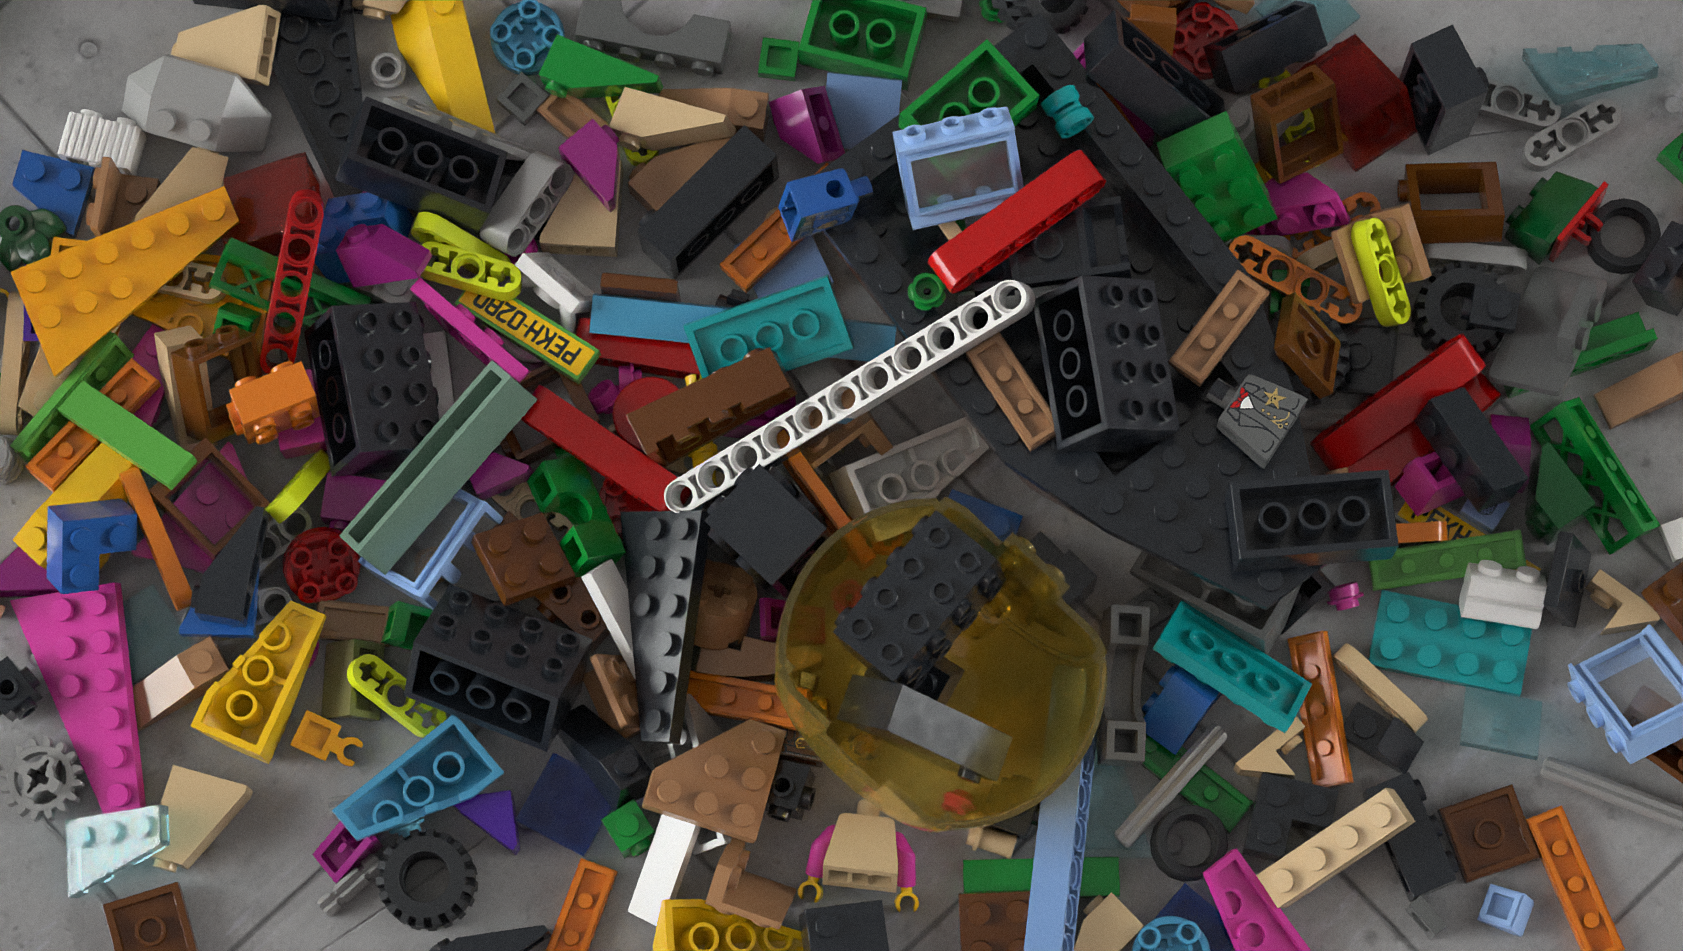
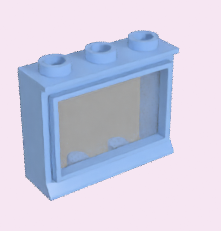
[892,106,1024,230]
[358,489,504,610]
[1567,624,1683,764]

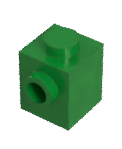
[601,799,655,859]

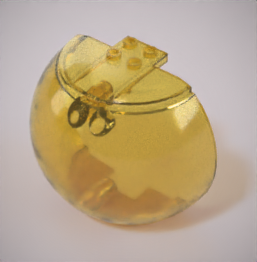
[774,497,1108,833]

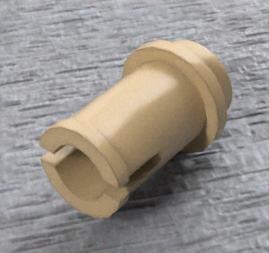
[965,821,1017,859]

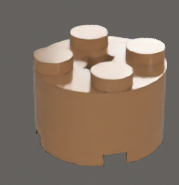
[694,559,757,650]

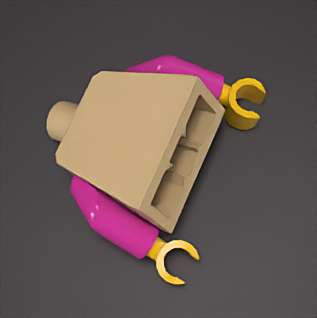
[798,799,919,912]

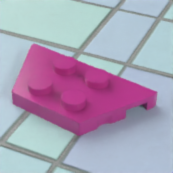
[410,278,530,383]
[131,441,254,574]

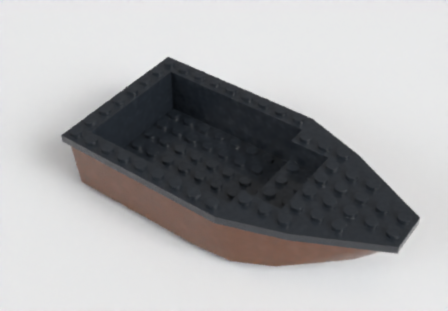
[815,13,1327,610]

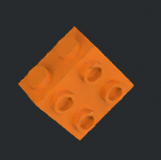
[226,361,320,445]

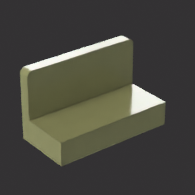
[321,639,385,722]

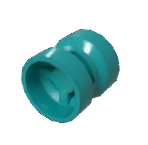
[1041,85,1094,139]

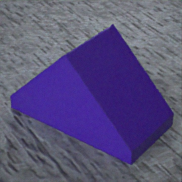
[453,790,521,856]

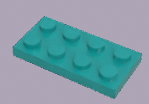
[683,274,854,379]
[1368,590,1532,698]
[1152,600,1312,733]

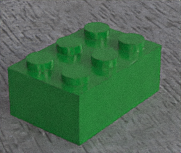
[798,0,927,91]
[899,39,1039,182]
[1157,111,1278,243]

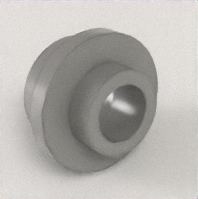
[369,52,407,89]

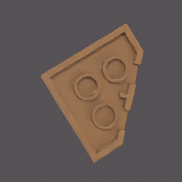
[642,719,786,844]

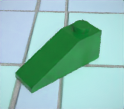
[538,34,664,99]

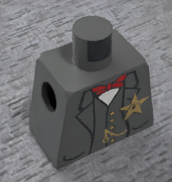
[1206,374,1307,469]

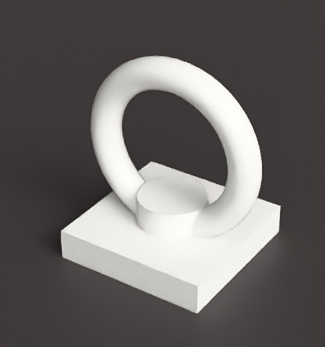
[492,252,595,363]

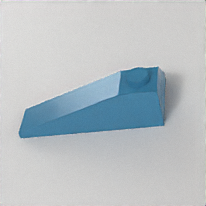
[332,715,504,841]

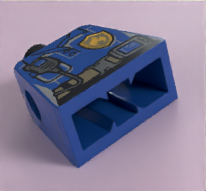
[778,168,874,242]

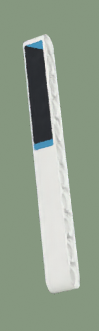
[664,280,1035,513]

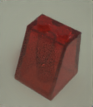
[1293,33,1417,172]
[222,152,321,256]

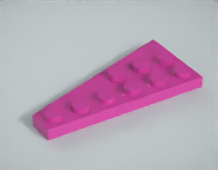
[9,582,147,818]

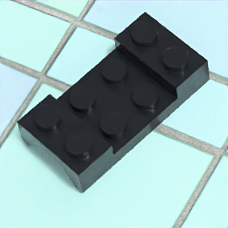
[965,196,1131,297]

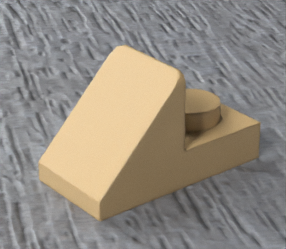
[1585,569,1661,635]
[1233,716,1305,779]

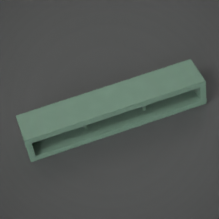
[339,360,537,575]

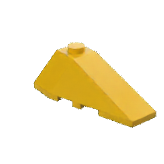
[390,0,496,134]
[13,443,142,571]
[190,600,327,764]
[653,899,803,951]

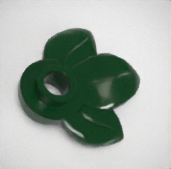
[0,205,67,272]

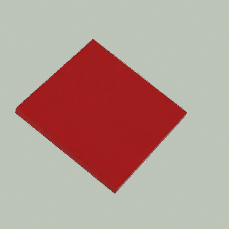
[1548,181,1609,263]

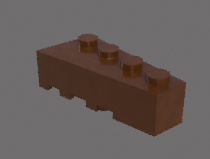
[626,347,798,468]

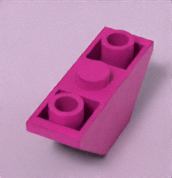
[1244,172,1350,236]

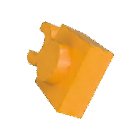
[290,710,363,767]

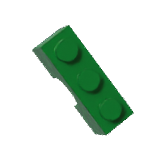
[526,457,626,578]

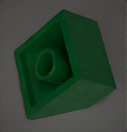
[1504,171,1598,265]
[1524,442,1596,546]

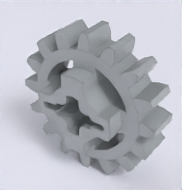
[0,737,85,822]

